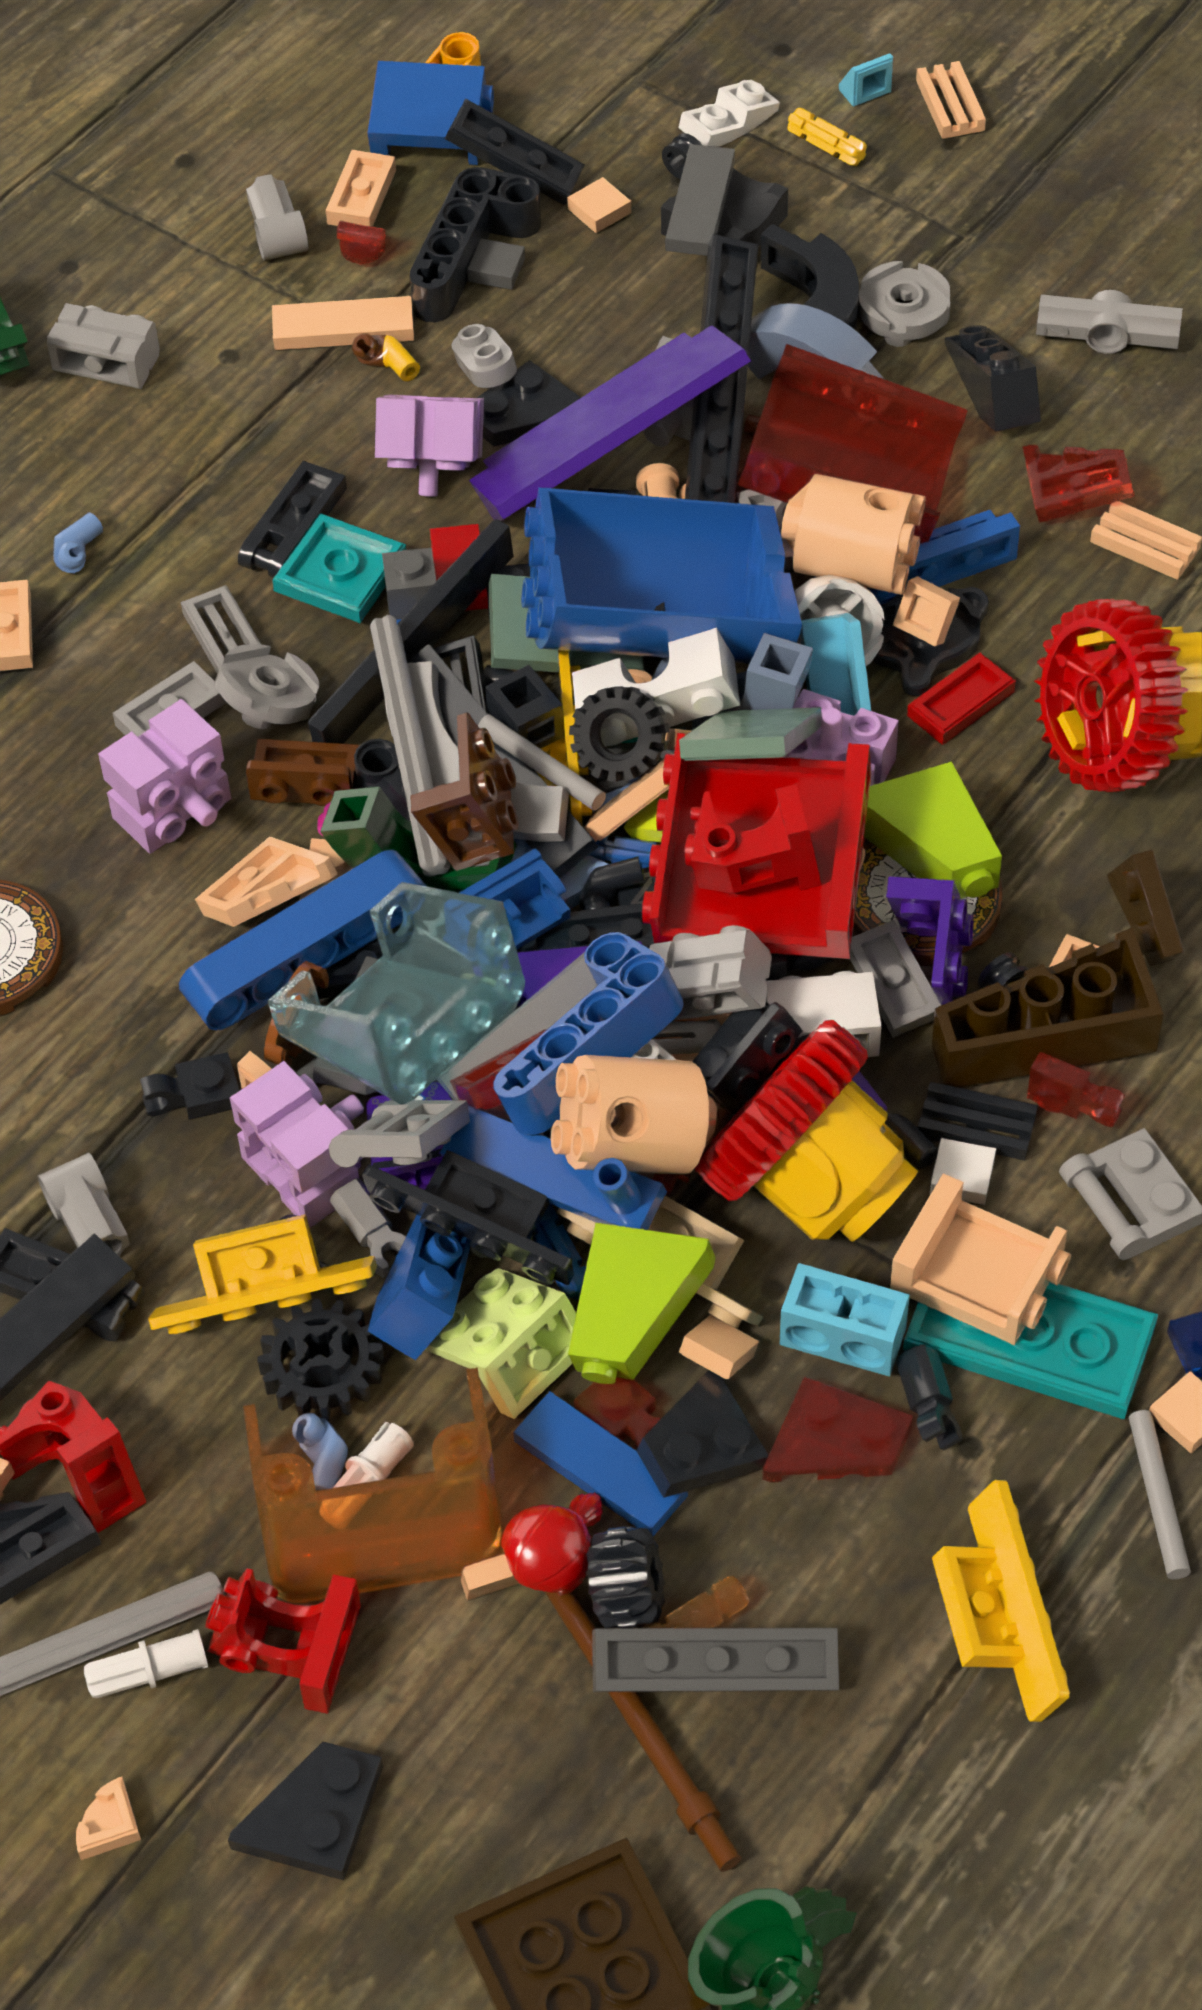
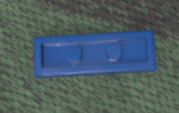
[513,1391,688,1536]

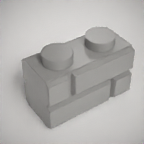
[47,303,160,389]
[649,925,772,1021]

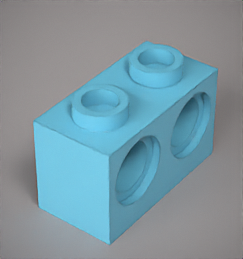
[780,1263,910,1377]

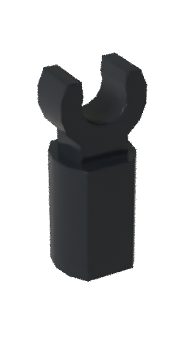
[896,1345,962,1451]

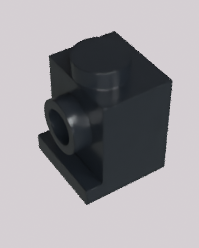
[485,665,564,749]

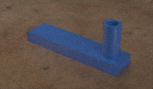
[440,1105,667,1230]

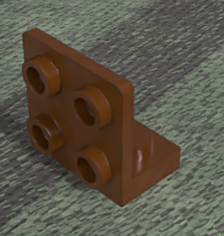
[410,712,519,871]

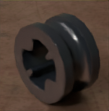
[662,133,702,179]
[978,952,1029,989]

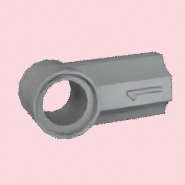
[246,174,309,261]
[37,1153,130,1257]

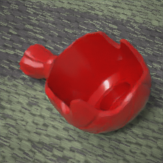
[501,1492,603,1596]

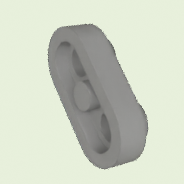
[452,324,517,388]

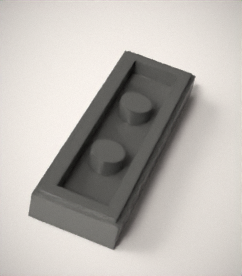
[665,144,735,256]

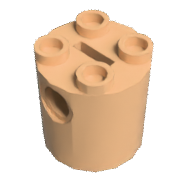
[781,474,926,595]
[551,1055,717,1175]

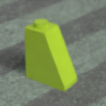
[864,761,1002,899]
[568,1223,716,1384]

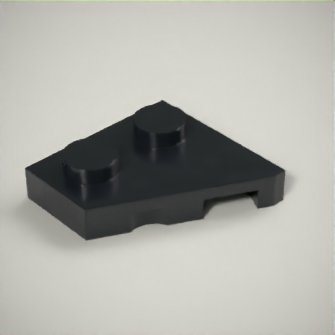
[477,360,581,447]
[228,1742,383,1880]

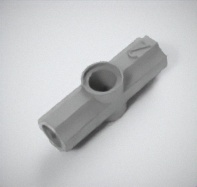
[1036,290,1183,354]

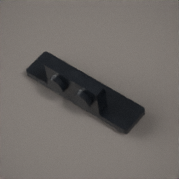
[362,1150,574,1285]

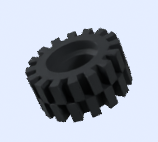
[569,686,670,782]

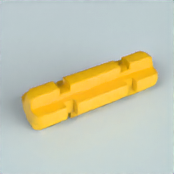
[787,108,867,166]

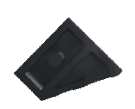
[637,1370,769,1498]
[0,1492,102,1605]

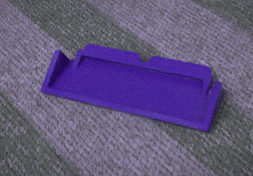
[469,325,751,521]

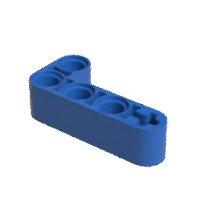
[493,932,684,1135]

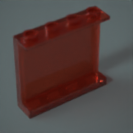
[738,344,968,544]

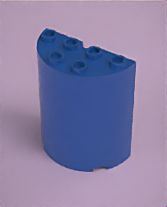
[521,487,802,664]

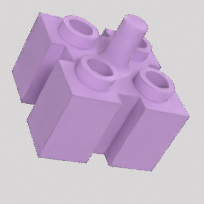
[375,395,484,497]
[783,689,899,786]
[98,698,231,854]
[230,1061,364,1228]

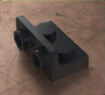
[692,1002,803,1116]

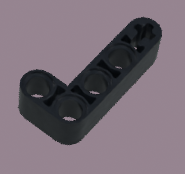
[410,167,541,323]

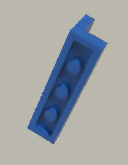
[814,510,1020,605]

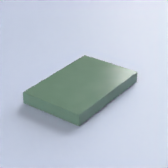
[489,574,644,672]
[679,707,822,761]

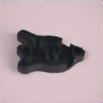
[873,587,989,696]

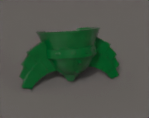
[688,1886,857,2010]

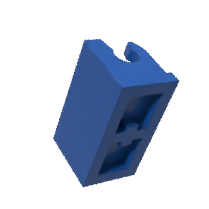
[447,848,571,970]

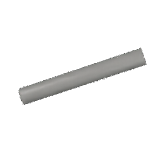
[478,714,606,810]
[1129,1410,1191,1579]

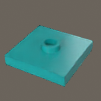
[272,513,407,623]

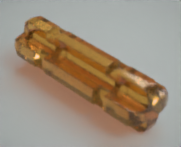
[648,1576,749,1628]

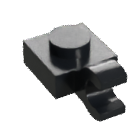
[140,1052,239,1120]

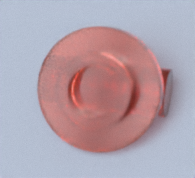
[337,221,386,264]

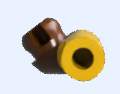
[352,333,420,382]

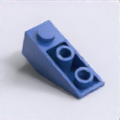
[368,1215,472,1361]

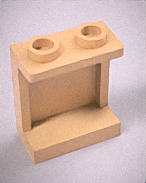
[890,1173,1071,1345]

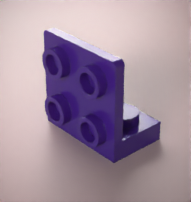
[886,876,974,1005]

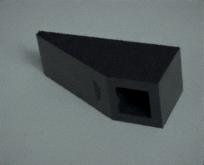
[944,325,1041,432]

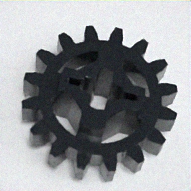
[257,1299,384,1421]

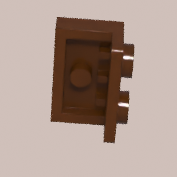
[246,739,359,806]

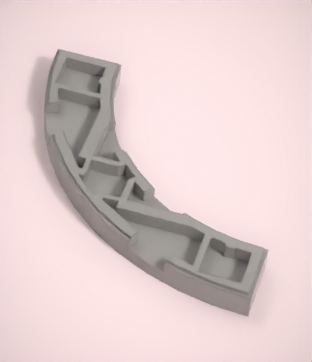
[385,661,569,842]

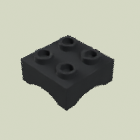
[661,168,788,247]

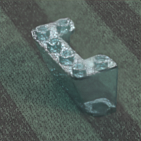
[267,882,525,1105]

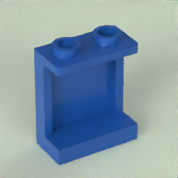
[368,61,494,165]

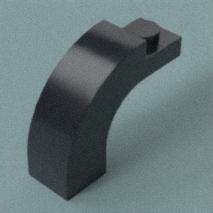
[761,224,859,331]

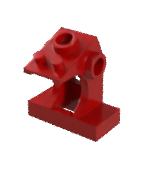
[685,784,822,893]
[0,1381,147,1533]
[205,1568,361,1714]

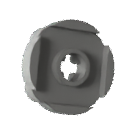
[858,261,950,347]
[214,644,319,729]

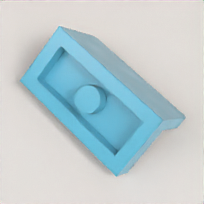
[800,613,871,716]

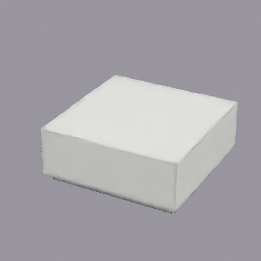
[930,1138,996,1205]

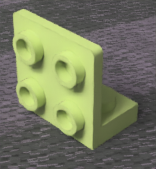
[425,1268,576,1419]

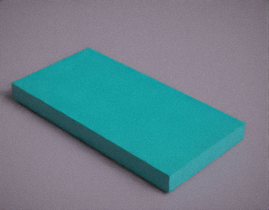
[903,1282,1158,1420]

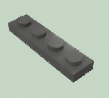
[592,1628,839,1692]

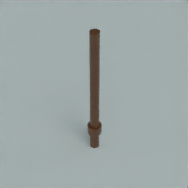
[544,1591,741,1872]

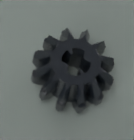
[586,1526,666,1629]

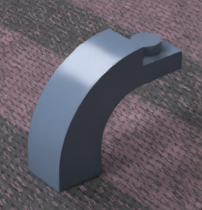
[748,303,896,428]
[652,633,813,731]

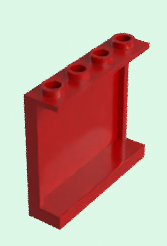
[642,733,872,959]

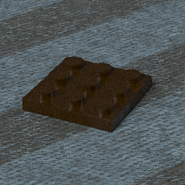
[454,1837,710,2010]

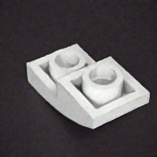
[678,80,780,147]

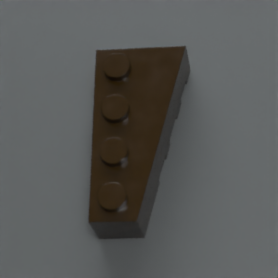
[932,927,1164,1087]

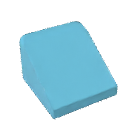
[839,53,893,107]

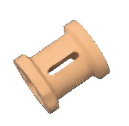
[636,463,679,499]

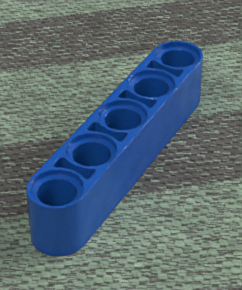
[179,850,429,1031]

